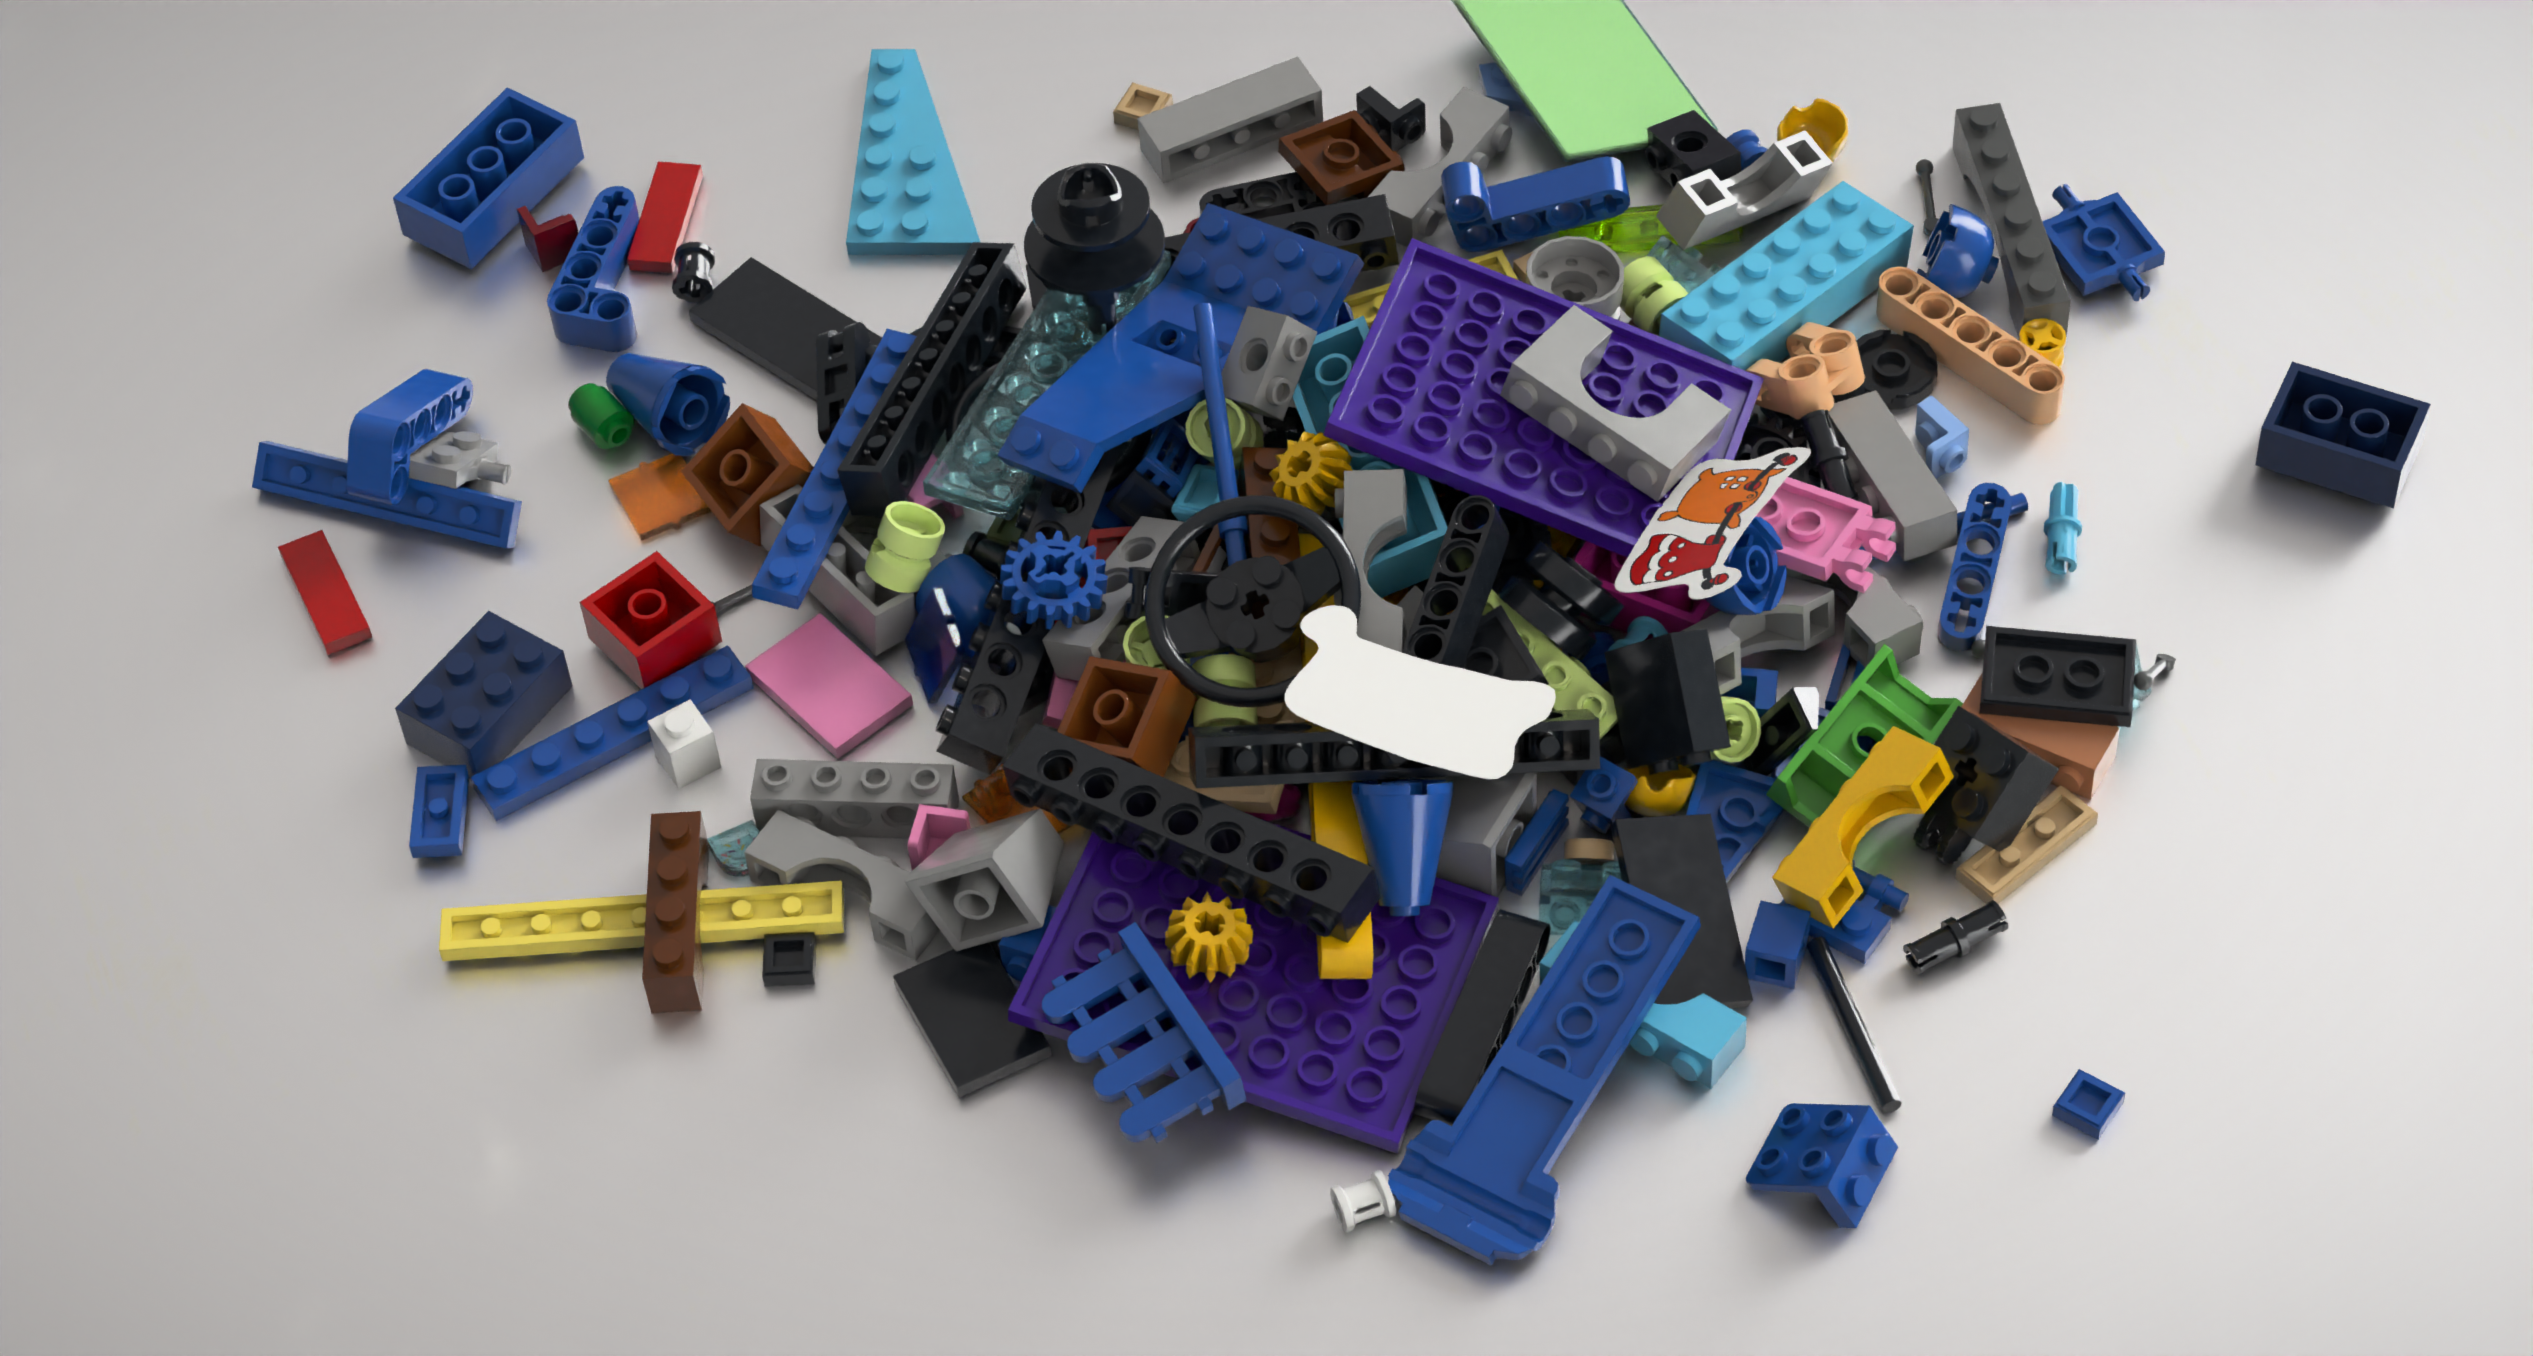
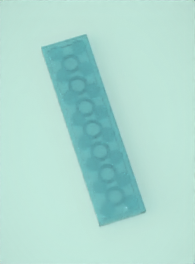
[923,250,1171,521]

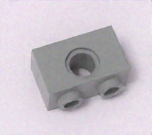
[1222,306,1317,421]

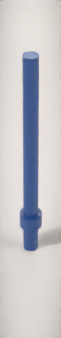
[1193,303,1248,566]

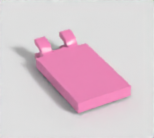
[1755,477,1896,593]

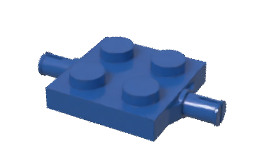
[2043,184,2165,301]

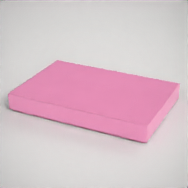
[745,613,913,759]

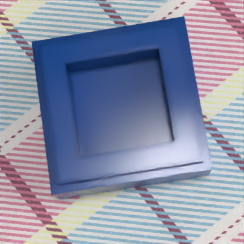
[2052,1069,2125,1140]

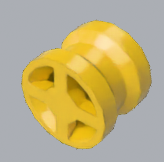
[2018,318,2066,369]

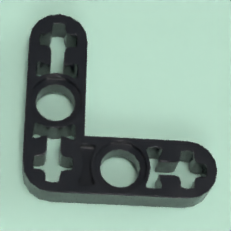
[1199,172,1335,219]

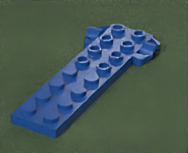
[1388,875,1701,1266]

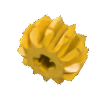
[1269,431,1353,516]
[1165,892,1253,983]

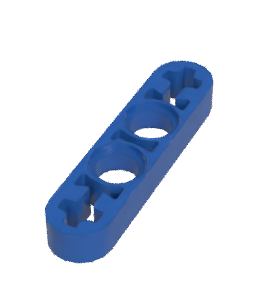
[1938,483,2012,651]

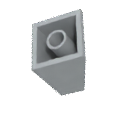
[1412,772,1537,897]
[905,809,1065,951]

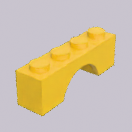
[1772,726,1954,929]

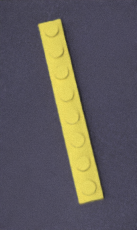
[439,880,844,961]

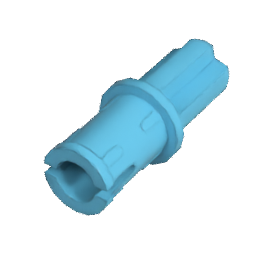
[2043,482,2082,575]

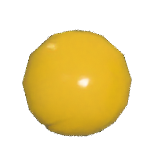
[1777,98,1848,162]
[1621,763,1696,817]

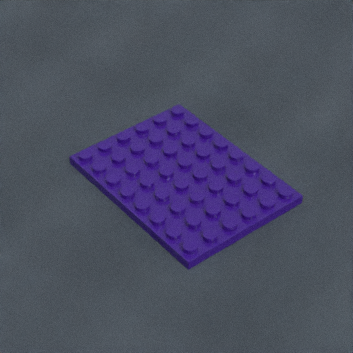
[1323,238,1764,557]
[1008,818,1499,1154]

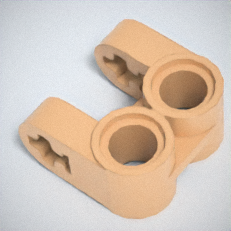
[1745,322,1865,420]

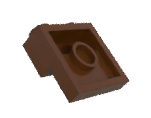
[1278,110,1405,205]

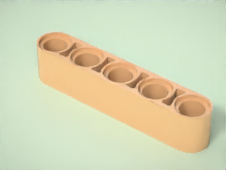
[1876,266,2065,425]

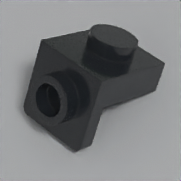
[1356,86,1426,151]

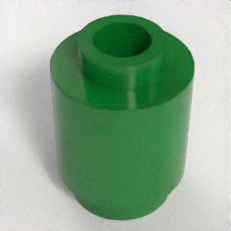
[568,383,634,449]

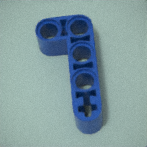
[1441,156,1630,253]
[547,186,640,352]
[347,369,473,506]

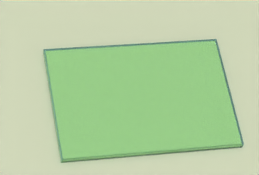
[1451,0,1718,162]

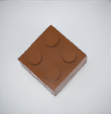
[681,403,814,547]
[1057,656,1197,777]

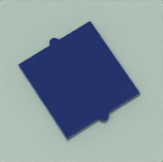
[905,588,966,703]

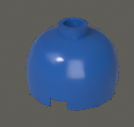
[1917,204,1999,299]
[1705,517,1787,615]

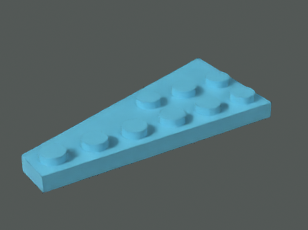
[846,49,981,255]

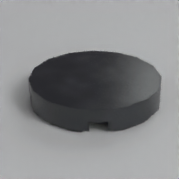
[1856,330,1938,409]

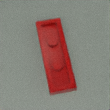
[627,161,703,274]
[278,530,373,655]

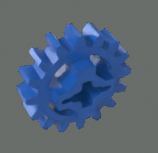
[1000,531,1108,629]

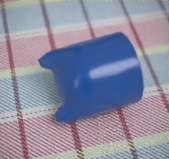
[915,553,1009,659]

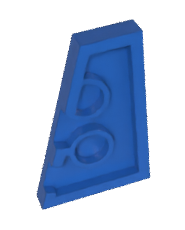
[1686,760,1785,884]

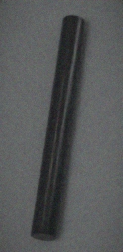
[1807,937,1902,1113]

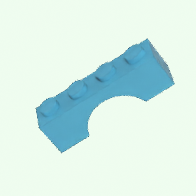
[1540,920,1747,1089]

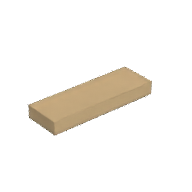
[1955,786,2098,904]

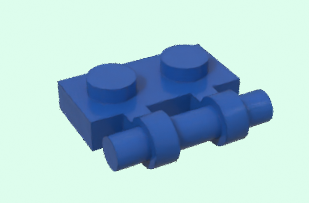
[1781,860,1909,964]

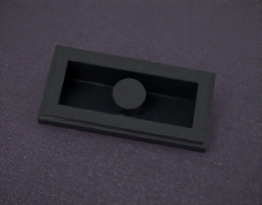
[1744,687,1819,776]

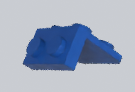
[1746,1103,1898,1228]

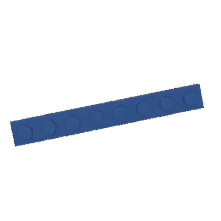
[752,329,917,610]

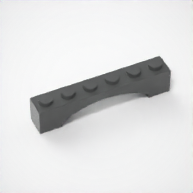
[1953,103,2071,338]

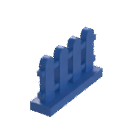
[1042,922,1247,1143]

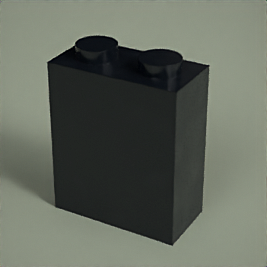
[1604,629,1731,776]

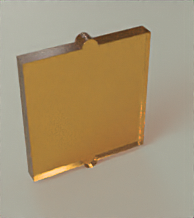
[608,454,712,541]

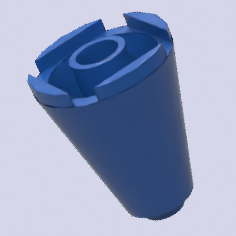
[606,353,730,456]
[1351,779,1453,916]

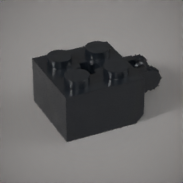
[1913,706,2059,865]

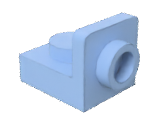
[1915,395,1969,479]

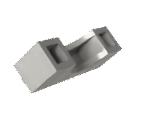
[1368,87,1512,247]
[1656,130,1833,250]
[1334,469,1407,652]
[1778,565,1923,667]
[1680,576,1835,695]
[744,809,940,961]

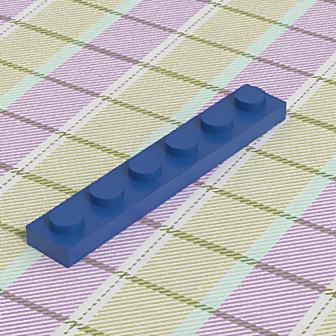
[252,441,522,549]
[471,645,754,821]

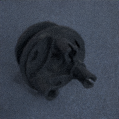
[1024,163,1165,335]

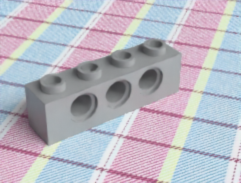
[1042,516,1201,681]
[750,759,959,838]

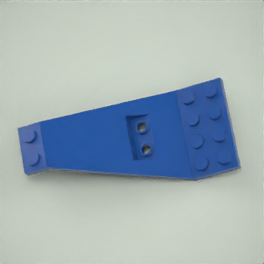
[997,203,1364,493]

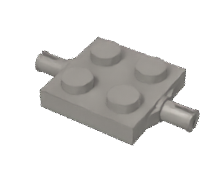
[409,431,511,489]

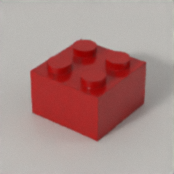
[579,551,722,689]

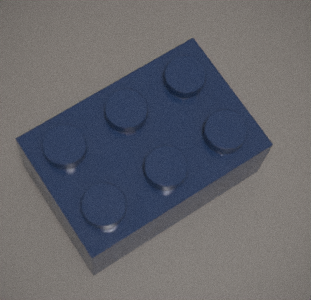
[2255,361,2431,509]
[395,611,573,779]

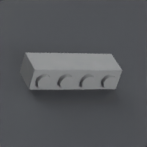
[1137,57,1323,183]
[1829,390,1957,562]
[759,484,914,656]

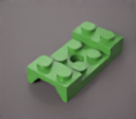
[1766,644,1963,827]

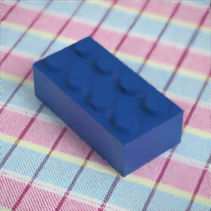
[393,87,584,270]

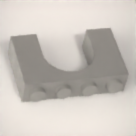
[1500,305,1731,502]

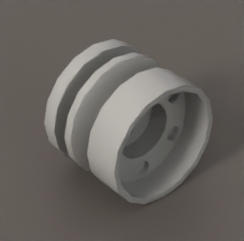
[1525,236,1624,320]

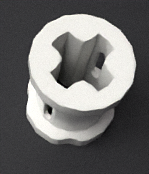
[1330,1170,1396,1233]

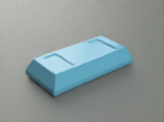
[1172,464,1239,521]

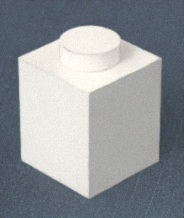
[647,699,721,789]

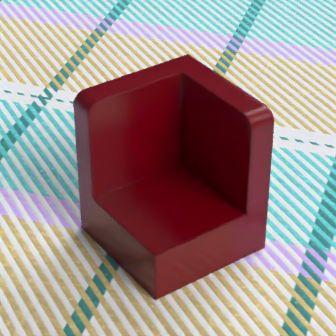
[517,206,579,272]

